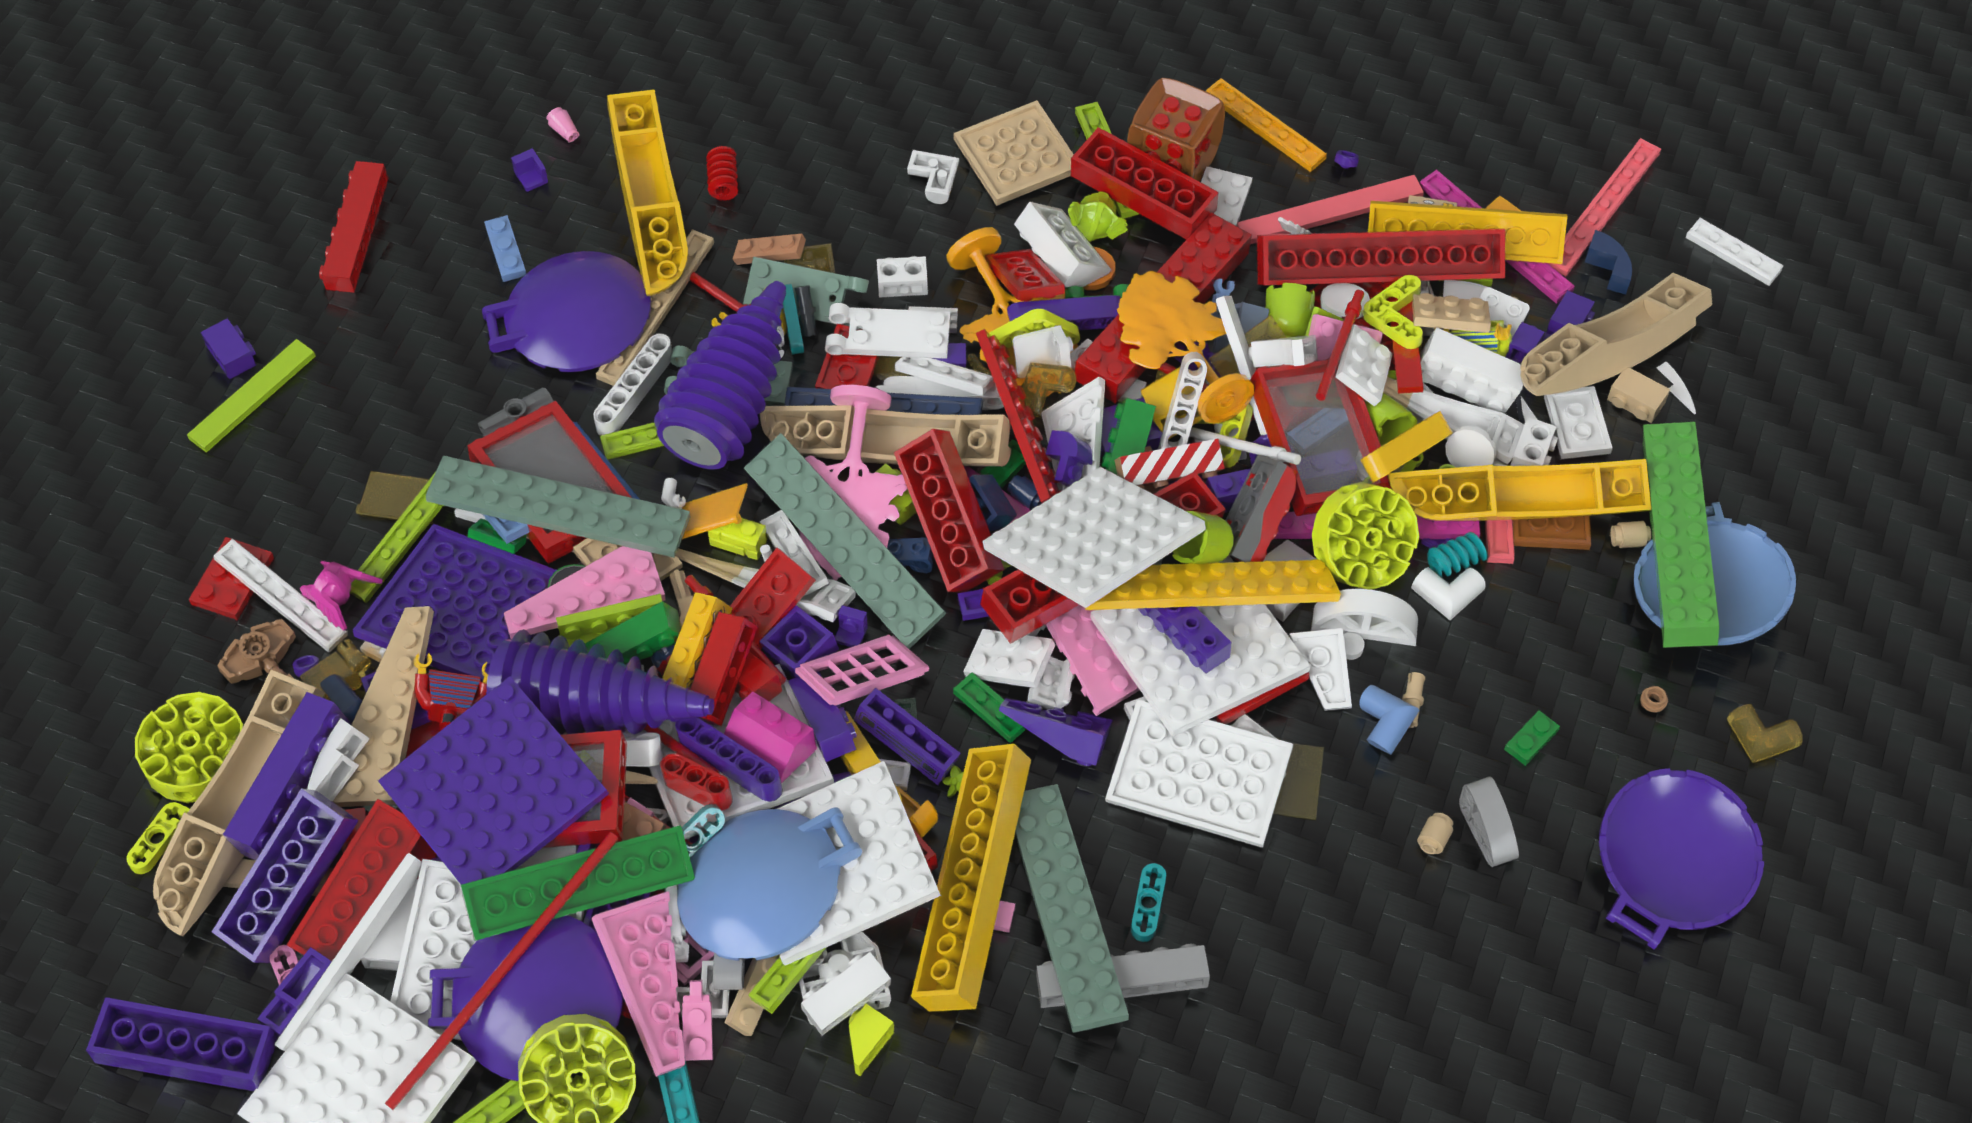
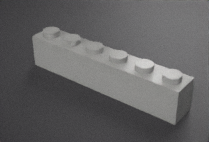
[1036,944,1210,1008]

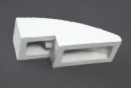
[307,718,370,801]

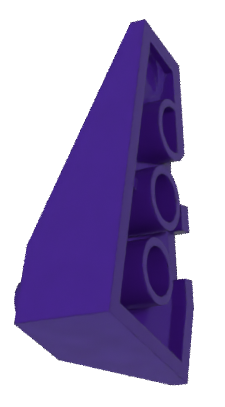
[999,698,1113,766]

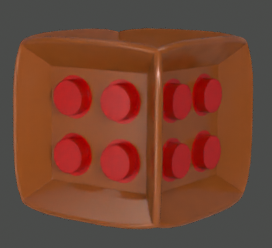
[1127,78,1225,182]

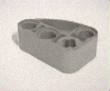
[1459,777,1519,867]

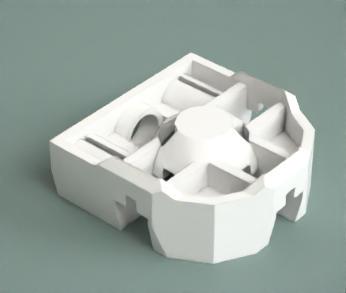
[799,932,891,1025]

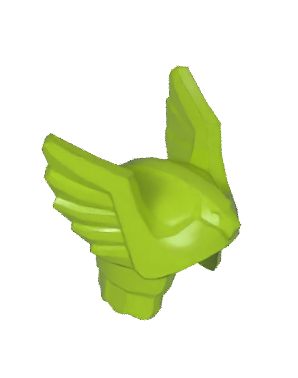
[1068,192,1128,242]

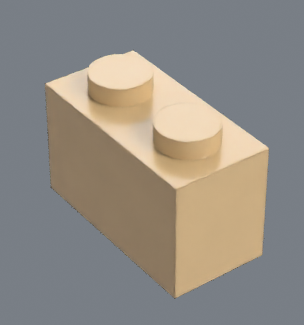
[1607,367,1670,423]

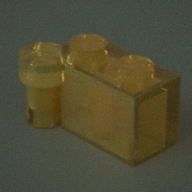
[300,639,371,701]

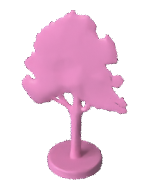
[798,385,908,581]

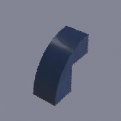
[1585,230,1632,295]

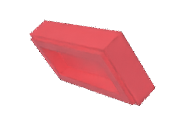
[1485,520,1514,564]

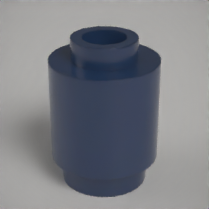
[1007,475,1042,510]

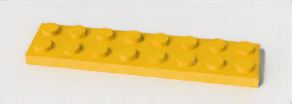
[1368,201,1567,264]

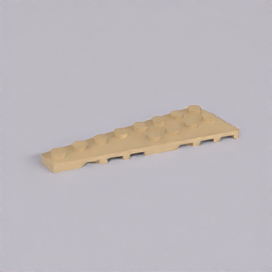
[332,606,434,807]

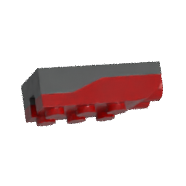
[1225,455,1299,562]

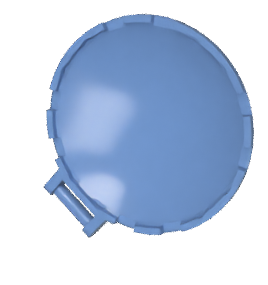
[1634,502,1796,645]
[677,807,862,961]

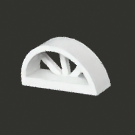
[1311,589,1418,646]

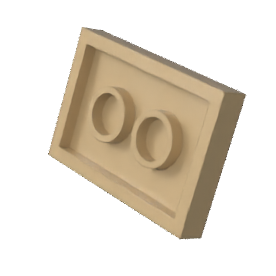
[1412,293,1491,333]

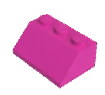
[724,692,817,784]

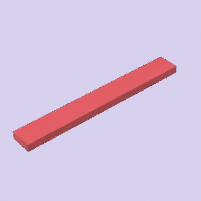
[1548,138,1661,277]
[1237,175,1424,244]

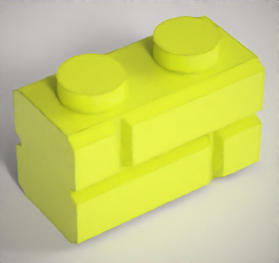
[708,518,767,560]

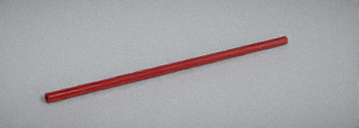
[384,832,619,1111]

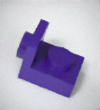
[835,605,868,647]

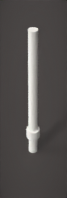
[1189,427,1301,465]

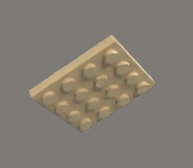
[954,101,1074,206]

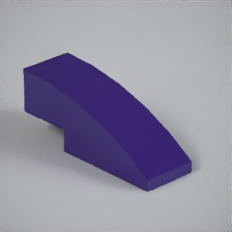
[257,947,332,1038]

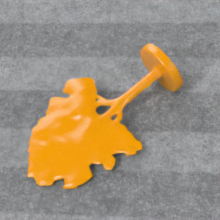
[946,227,1078,397]
[1117,271,1254,424]

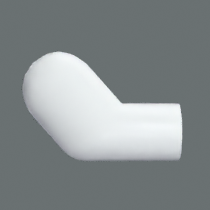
[661,478,686,509]

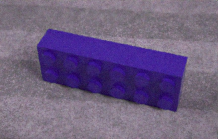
[223,692,352,860]
[212,788,359,963]
[86,997,277,1091]

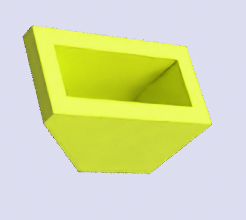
[848,1004,894,1076]

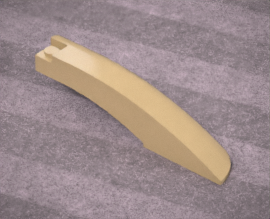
[1520,273,1712,396]
[153,670,325,936]

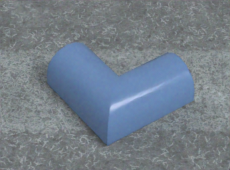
[1359,685,1420,755]

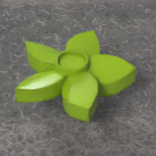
[942,765,964,798]

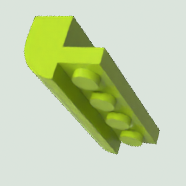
[556,594,662,647]

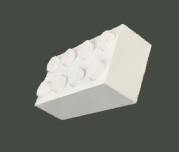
[1420,327,1523,414]

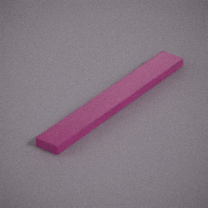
[1419,170,1575,304]

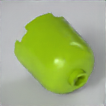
[1265,283,1315,339]
[1355,393,1417,446]
[1172,511,1234,564]

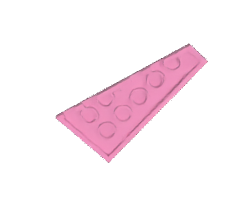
[504,546,665,640]
[591,891,685,1077]

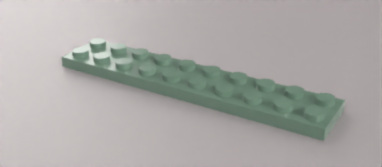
[744,433,947,649]
[425,456,690,558]
[1015,784,1129,1033]

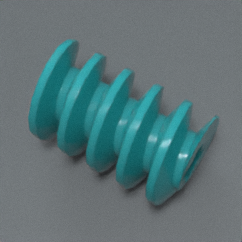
[1427,532,1487,578]

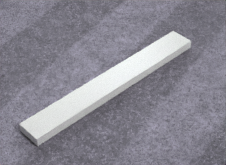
[275,853,422,1051]

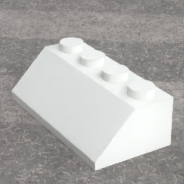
[1014,202,1111,288]

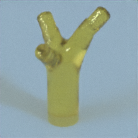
[967,353,992,376]

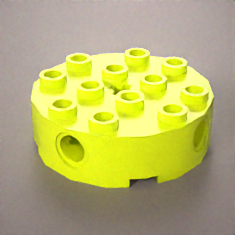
[1312,482,1419,590]
[135,692,244,803]
[518,1014,636,1123]

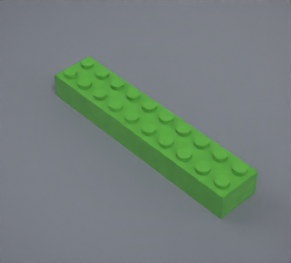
[1643,422,1719,648]

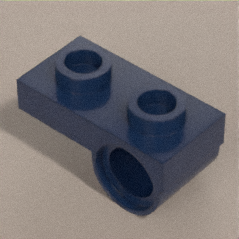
[887,538,935,573]

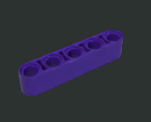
[1007,295,1121,330]
[675,717,783,802]

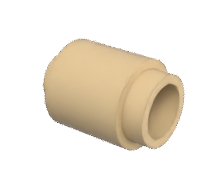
[1611,521,1651,548]
[1417,813,1453,854]

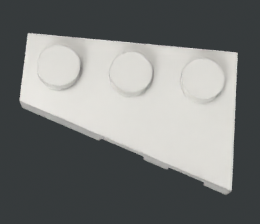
[1290,628,1352,711]

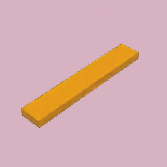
[1206,78,1327,172]

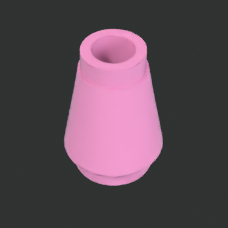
[547,107,579,142]

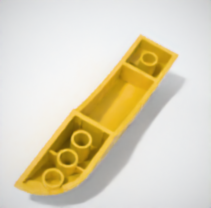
[607,90,688,296]
[1388,459,1651,521]

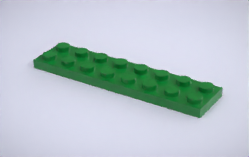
[460,825,695,941]

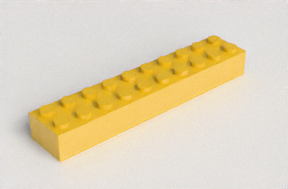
[911,744,1031,1011]

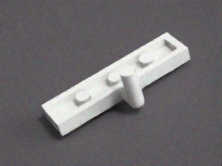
[760,510,829,595]

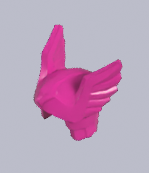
[300,561,383,631]

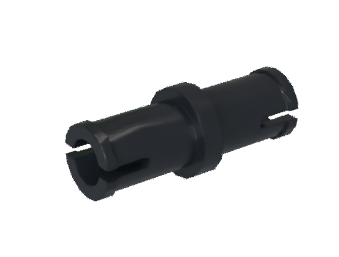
[794,285,818,337]

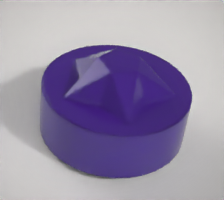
[1334,150,1359,169]
[293,655,321,678]

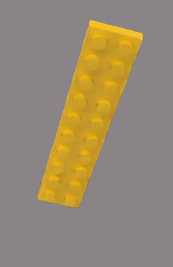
[1085,559,1341,610]

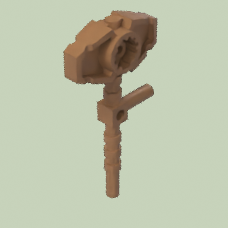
[217,619,295,684]

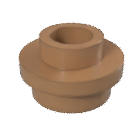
[1640,686,1668,712]

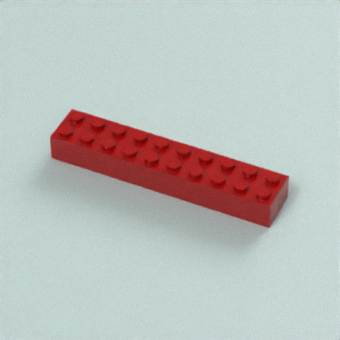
[1074,212,1252,403]
[1257,228,1505,285]
[980,471,1226,644]

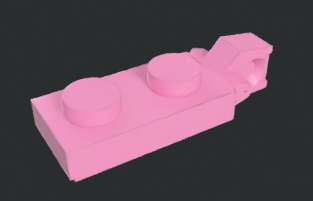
[682,980,713,1061]

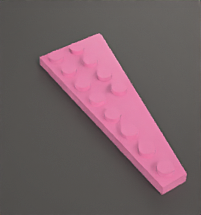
[1045,605,1140,716]

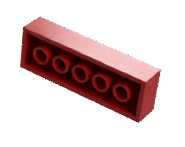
[1071,127,1219,240]
[894,429,1005,592]

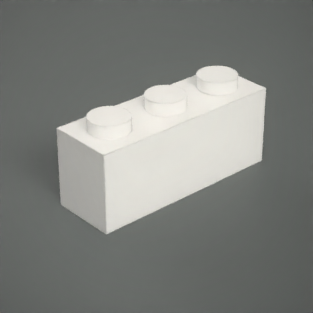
[801,952,891,1036]

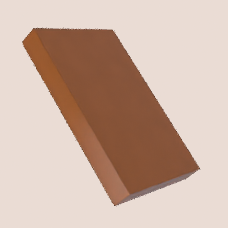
[1512,516,1591,550]

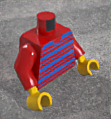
[413,653,488,730]

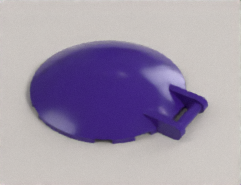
[482,251,651,372]
[1599,768,1764,949]
[428,915,623,1081]

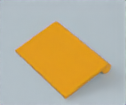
[682,483,748,539]

